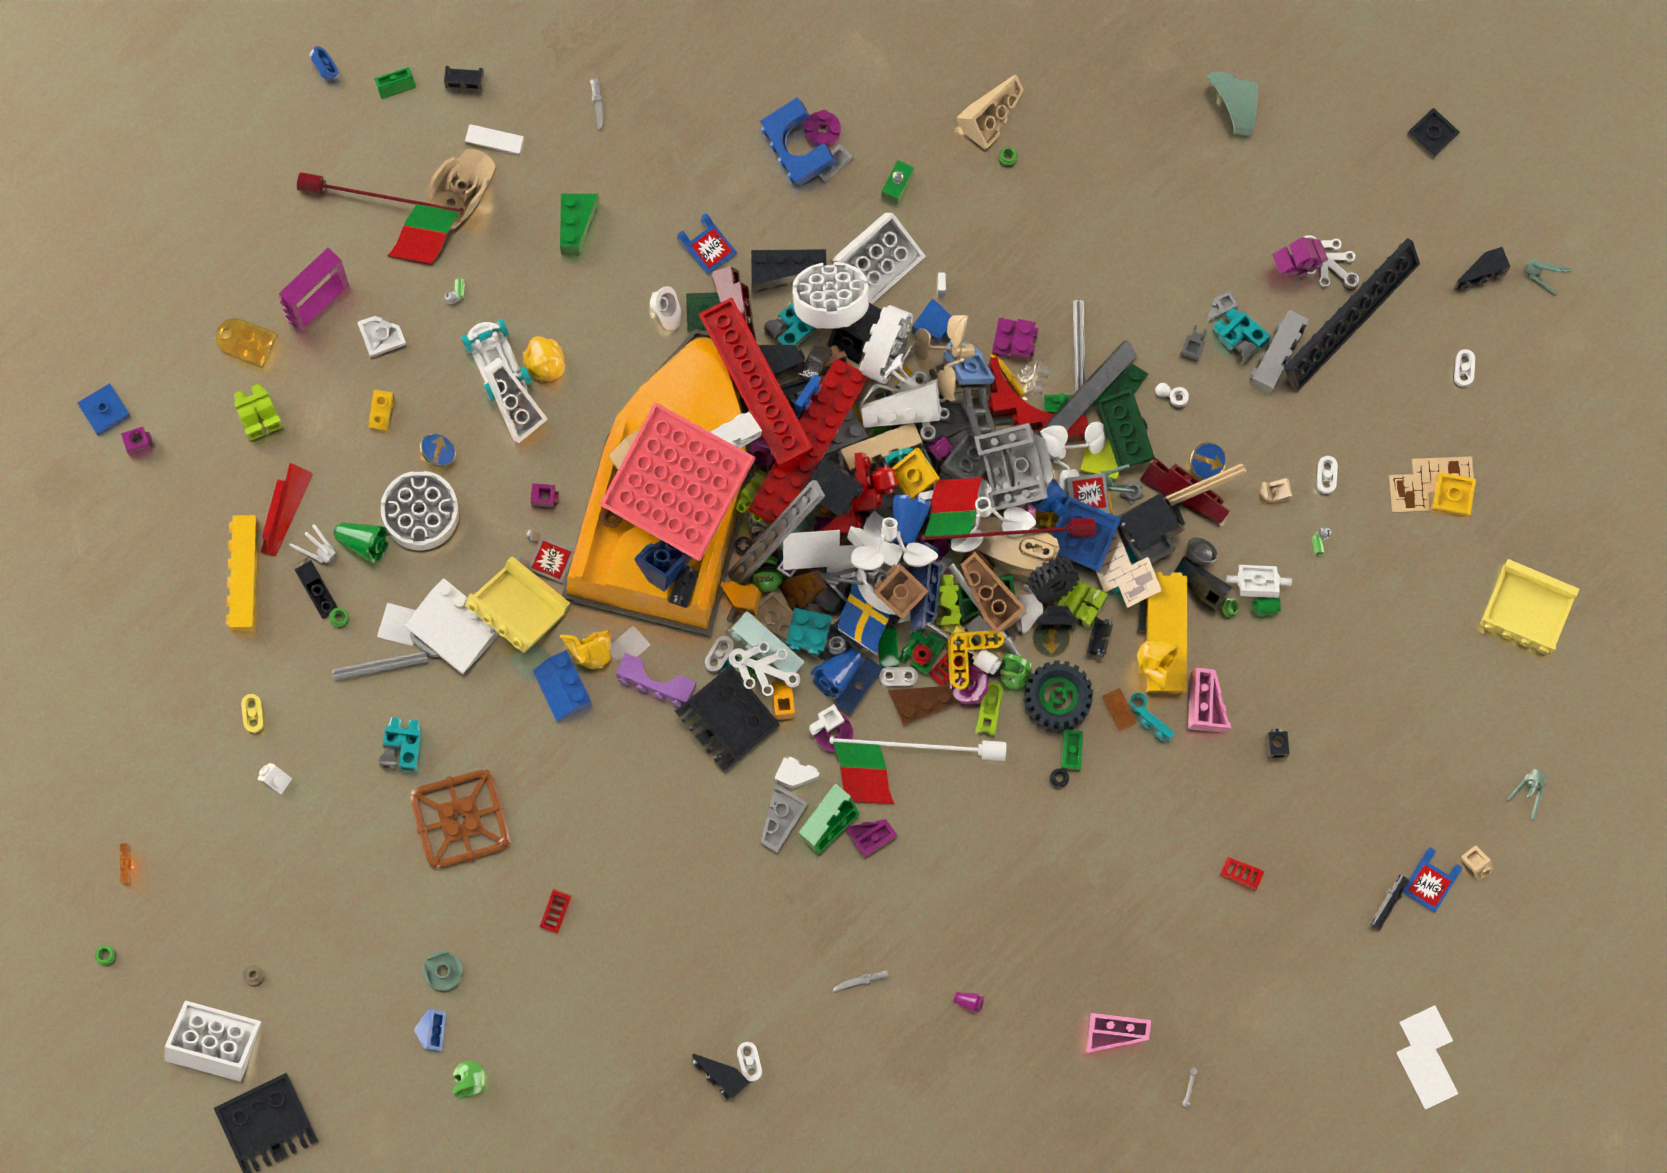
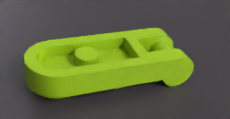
[975,681,1003,736]

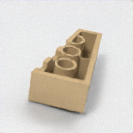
[841,423,925,474]

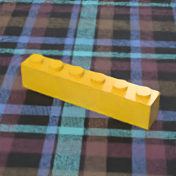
[226,515,258,632]

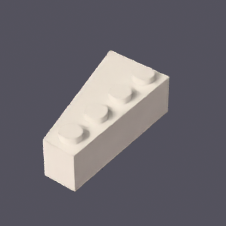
[483,358,548,443]
[862,379,941,428]
[710,412,762,448]

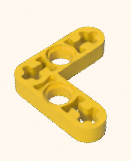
[948,630,1004,689]

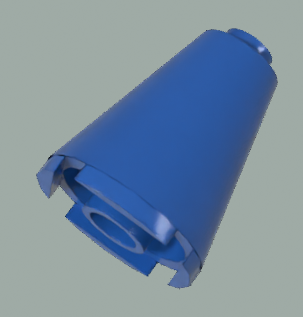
[893,495,931,548]
[810,648,863,699]

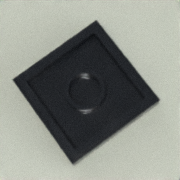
[1407,108,1460,158]

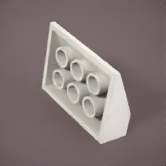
[831,213,926,304]
[404,578,500,674]
[164,1001,261,1082]

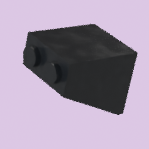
[827,303,882,364]
[758,345,805,384]
[802,457,864,517]
[1121,493,1185,551]

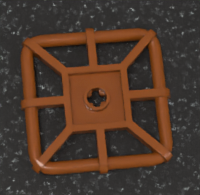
[410,769,510,869]

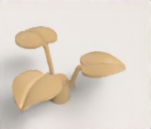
[915,315,975,401]

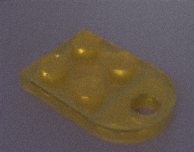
[216,318,278,369]

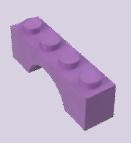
[616,653,696,707]

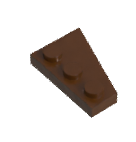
[779,571,827,612]
[888,686,957,726]

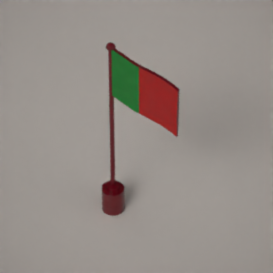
[297,172,464,264]
[921,477,1096,542]

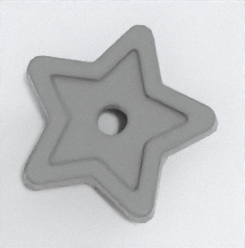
[1120,480,1144,505]

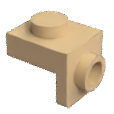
[1261,478,1292,504]

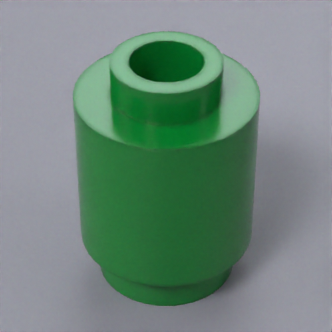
[1252,597,1281,616]

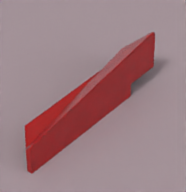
[260,463,313,556]

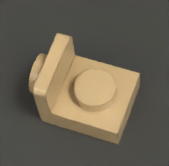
[1461,846,1493,881]

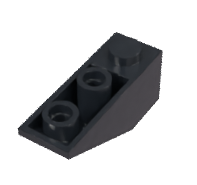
[1454,247,1510,289]
[1174,556,1232,610]
[292,557,338,619]
[692,1054,750,1102]

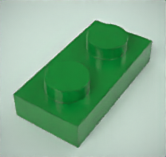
[1061,730,1083,770]

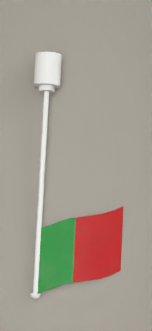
[829,736,1006,804]

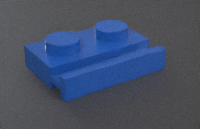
[793,374,822,418]

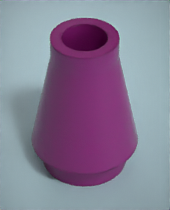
[954,992,984,1013]

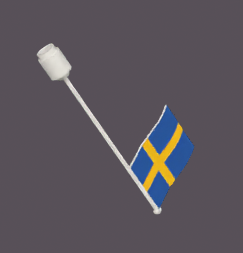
[838,571,1002,675]

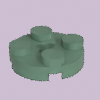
[423,951,463,991]

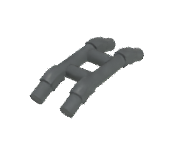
[963,387,996,440]

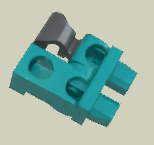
[764,302,815,346]
[1213,308,1271,364]
[379,717,422,773]

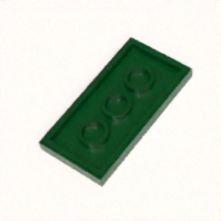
[1096,388,1156,472]

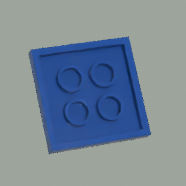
[1052,497,1121,572]

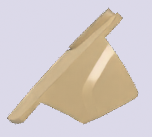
[427,149,496,230]
[973,516,1060,585]

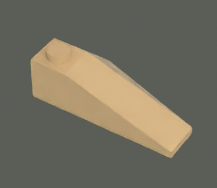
[957,75,1024,149]

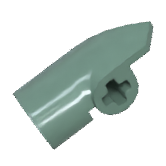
[1207,71,1258,137]

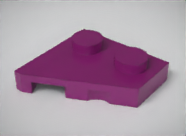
[845,819,897,858]

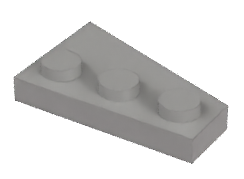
[761,783,808,853]

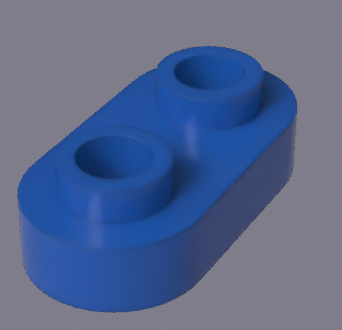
[310,46,339,80]

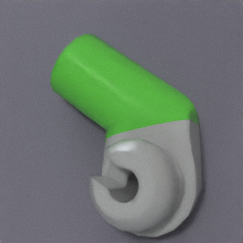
[445,279,465,304]
[1312,527,1331,555]

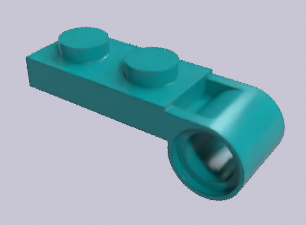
[1128,692,1175,743]

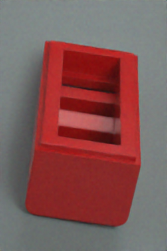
[928,648,963,686]
[1220,857,1265,891]
[539,889,572,933]

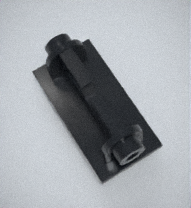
[668,565,699,608]
[1087,617,1113,660]

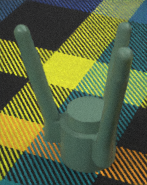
[1526,258,1573,295]
[1101,464,1142,493]
[1507,769,1547,821]

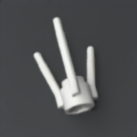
[289,525,337,564]

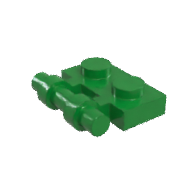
[899,629,947,675]

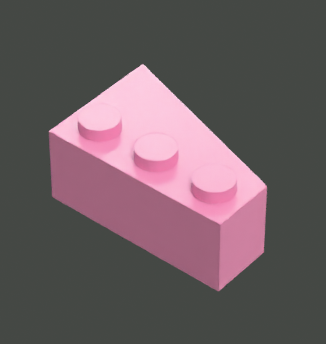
[1188,668,1231,733]
[1086,1013,1151,1053]

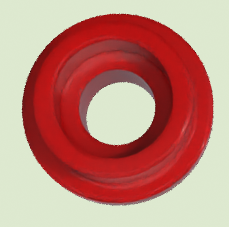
[913,645,932,665]

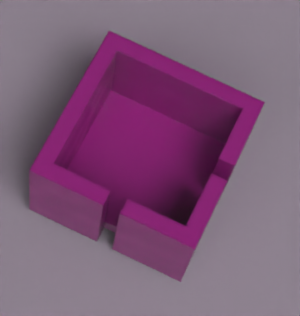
[1272,237,1328,278]

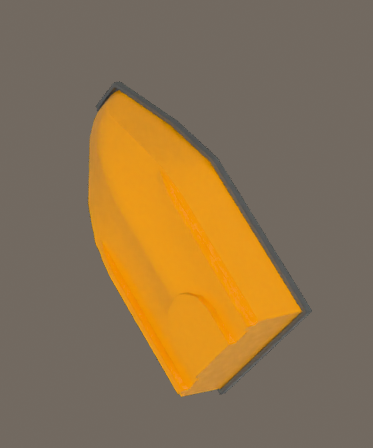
[562,329,754,636]

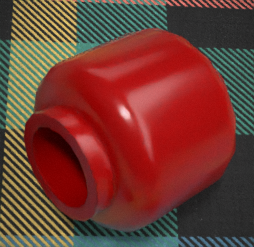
[871,466,899,495]

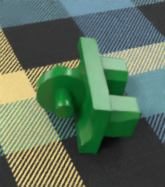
[1044,393,1072,414]

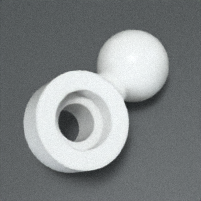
[1155,383,1189,408]

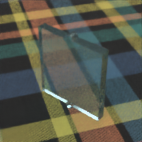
[508,642,551,683]

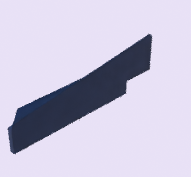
[909,542,942,630]

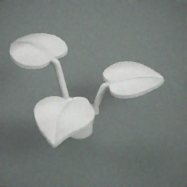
[858,345,918,414]
[1040,422,1107,498]
[951,479,1036,553]
[851,511,938,570]

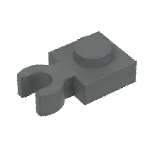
[1180,325,1207,361]

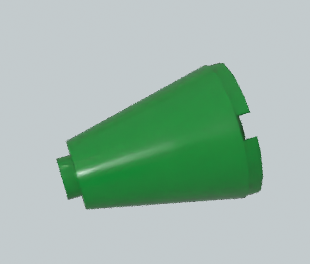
[333,522,389,563]

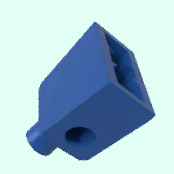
[911,299,952,344]
[1030,479,1067,516]

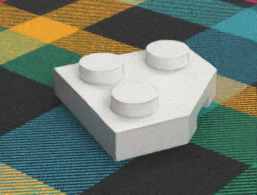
[357,316,406,358]

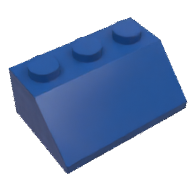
[533,650,592,722]

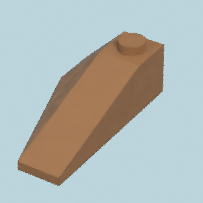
[961,552,1026,634]

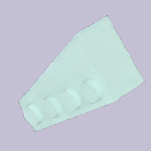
[725,611,804,680]

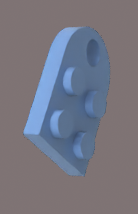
[944,341,995,385]

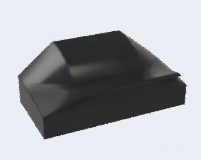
[1037,606,1077,630]

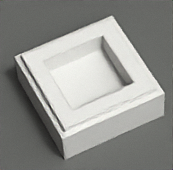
[937,273,946,297]

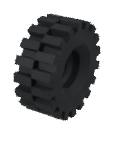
[1028,557,1079,604]

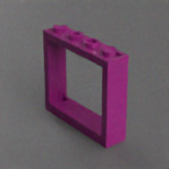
[279,248,349,331]

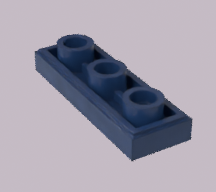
[835,657,883,716]

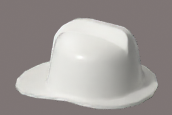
[650,286,683,331]

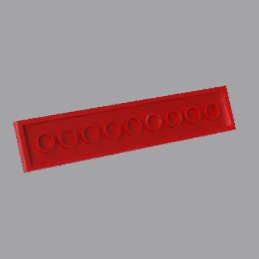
[699,297,814,468]
[748,358,869,523]

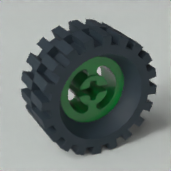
[1024,660,1093,733]

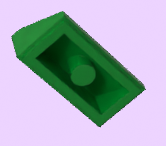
[374,67,416,99]
[878,627,899,669]

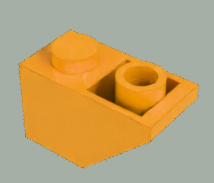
[721,581,762,616]
[771,680,795,720]

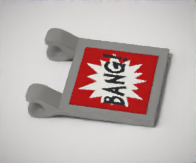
[1067,473,1110,514]
[516,529,575,584]

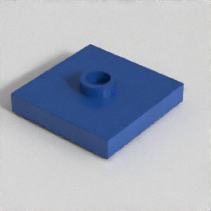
[77,383,130,435]

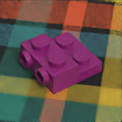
[992,318,1039,362]

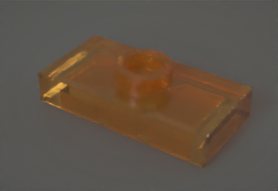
[1102,688,1137,731]
[120,843,134,886]

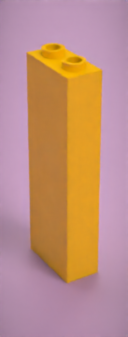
[1146,572,1187,693]

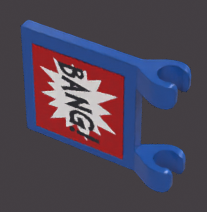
[677,214,737,275]
[1403,848,1462,912]

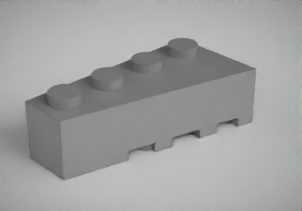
[1250,309,1309,394]

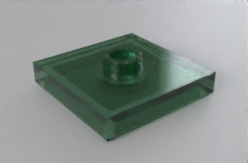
[686,292,721,331]

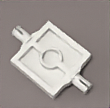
[1226,565,1292,598]

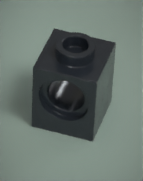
[1266,729,1290,759]

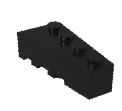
[751,249,827,293]

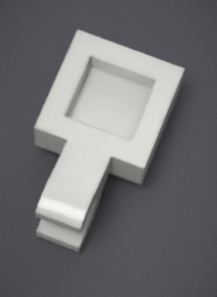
[809,705,844,735]

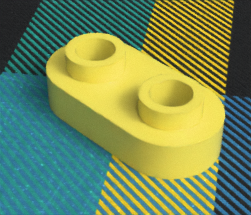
[241,694,264,733]

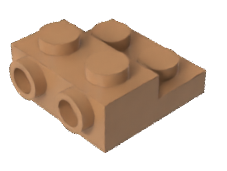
[873,563,928,619]

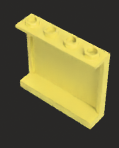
[465,556,571,653]
[1480,559,1579,655]

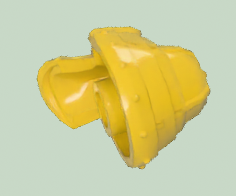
[523,336,566,383]
[560,630,611,670]
[1137,640,1179,690]

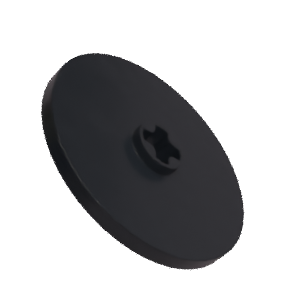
[809,567,854,611]

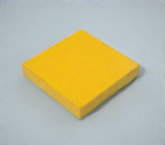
[892,448,940,500]
[1432,472,1476,517]

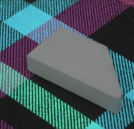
[1207,291,1239,323]

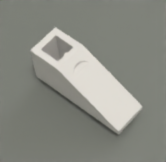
[847,526,903,575]

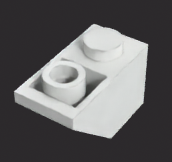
[1016,594,1043,637]
[774,757,820,790]

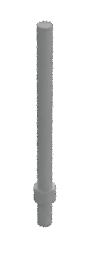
[947,563,1021,657]

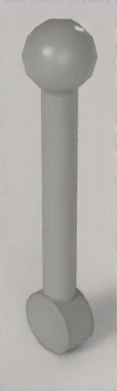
[1182,1067,1198,1108]

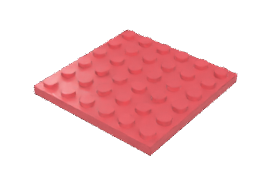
[600,402,756,561]

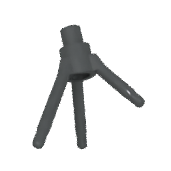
[820,567,864,602]

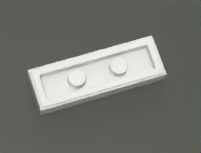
[465,124,524,156]

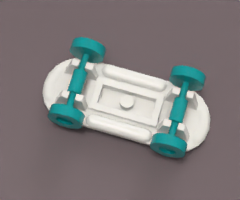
[460,318,532,402]

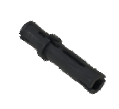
[1370,874,1410,931]

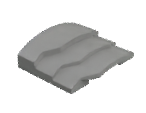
[974,423,1054,511]

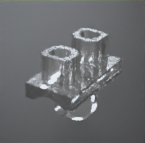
[1018,358,1051,396]

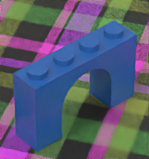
[760,97,837,186]

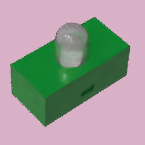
[881,160,914,204]

